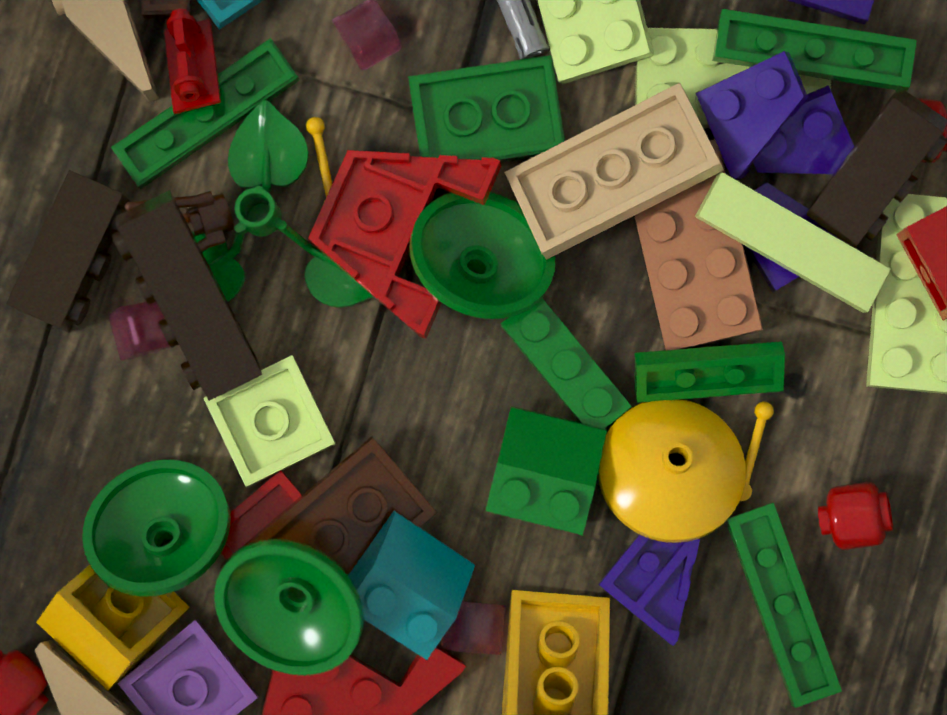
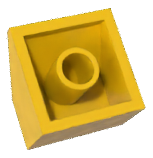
[36,565,190,691]

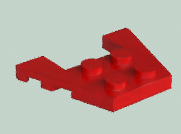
[308,150,502,339]
[262,588,466,715]

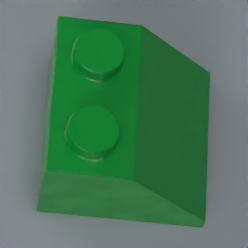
[485,406,607,535]

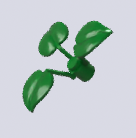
[195,100,374,308]

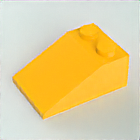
[502,590,610,715]

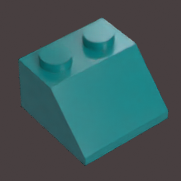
[348,510,475,660]

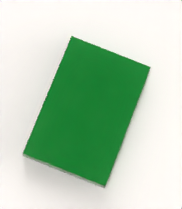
[408,55,565,162]

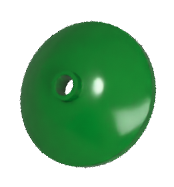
[409,192,555,319]
[82,460,231,596]
[214,540,364,675]

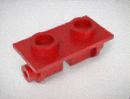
[164,8,221,114]

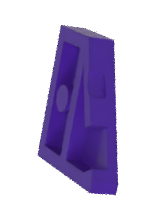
[753,85,854,174]
[598,534,700,646]

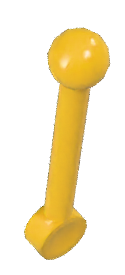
[306,117,333,204]
[740,401,774,501]

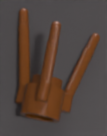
[125,191,234,252]

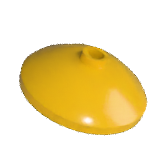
[598,399,746,543]

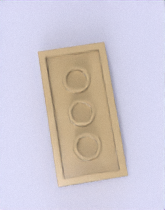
[504,83,724,260]

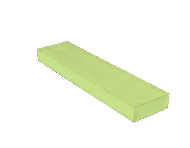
[695,172,891,313]

